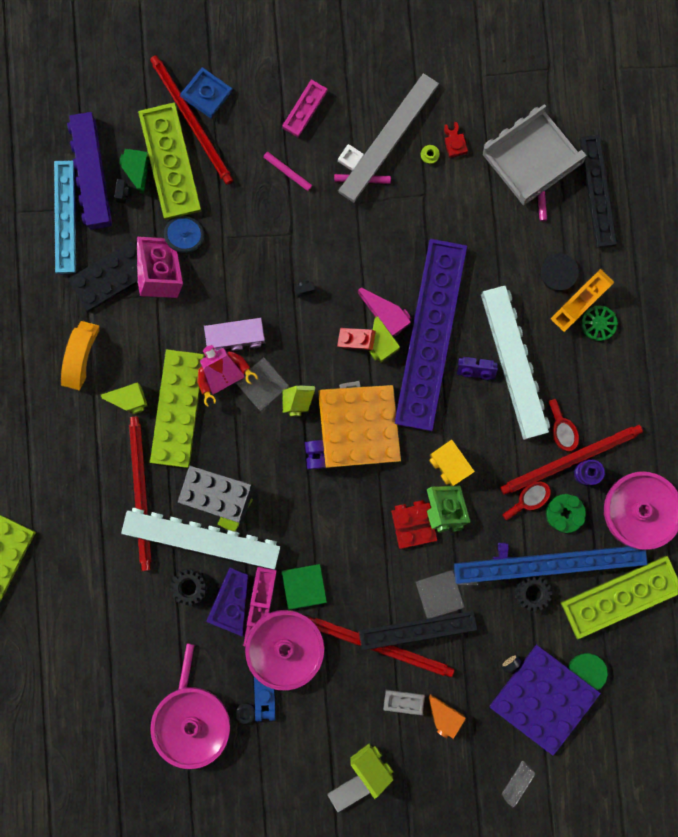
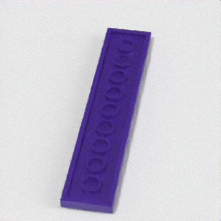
[394,239,467,432]

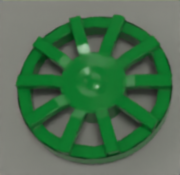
[581,306,618,341]

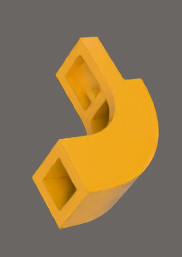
[550,269,614,332]
[61,321,99,390]

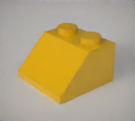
[429,440,475,486]

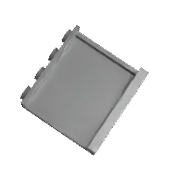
[483,104,587,206]

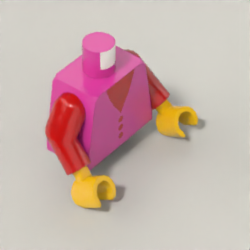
[197,345,258,407]

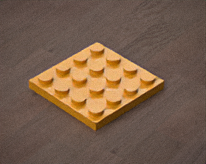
[318,385,401,468]

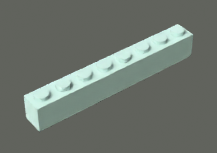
[481,286,550,440]
[121,508,280,569]

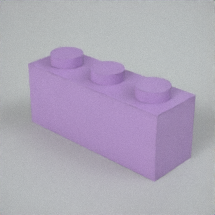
[204,318,265,351]

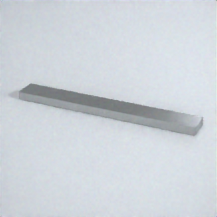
[338,73,439,203]

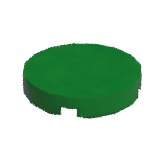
[568,653,608,690]

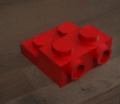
[391,500,437,549]

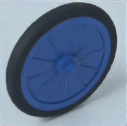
[164,216,204,253]

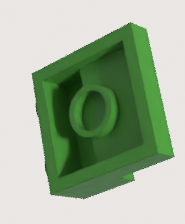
[427,486,470,532]

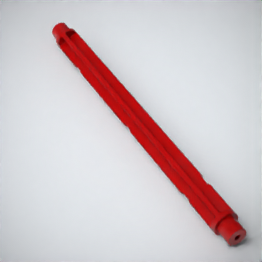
[150,55,233,185]
[129,417,151,571]
[500,425,643,495]
[308,617,454,677]

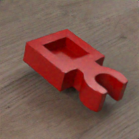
[444,122,468,158]

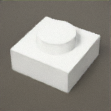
[338,144,364,171]

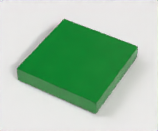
[282,564,327,610]

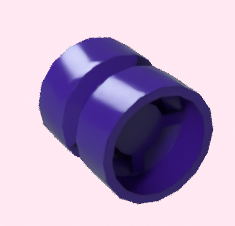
[305,440,326,470]
[574,460,605,485]

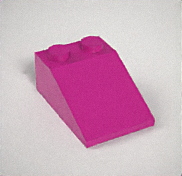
[137,237,183,298]

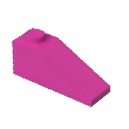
[358,287,411,337]

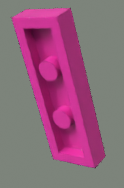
[282,79,327,138]

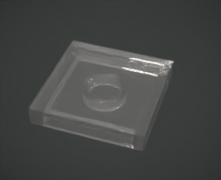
[235,358,289,411]
[415,570,464,619]
[502,761,535,807]

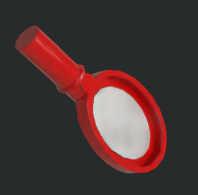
[549,399,579,451]
[502,482,551,521]

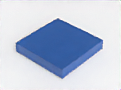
[180,67,233,118]

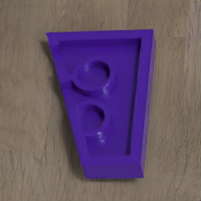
[206,567,248,636]

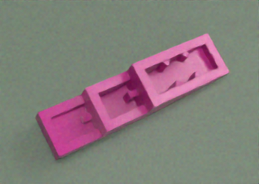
[243,567,277,646]

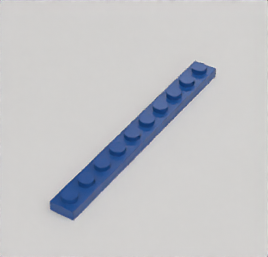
[454,546,647,584]

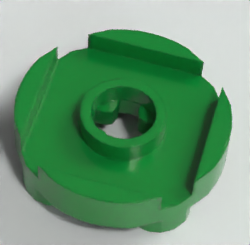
[546,494,586,533]

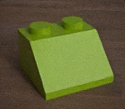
[350,743,393,799]

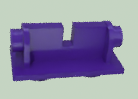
[457,357,498,380]

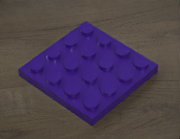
[490,644,601,756]

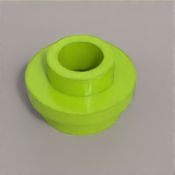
[421,145,440,164]

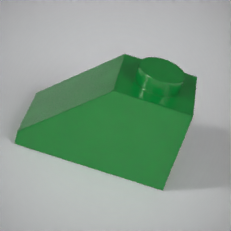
[120,149,150,194]

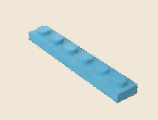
[54,161,76,274]

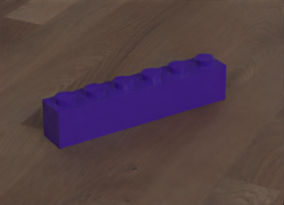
[67,112,112,230]

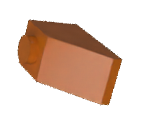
[429,694,466,739]

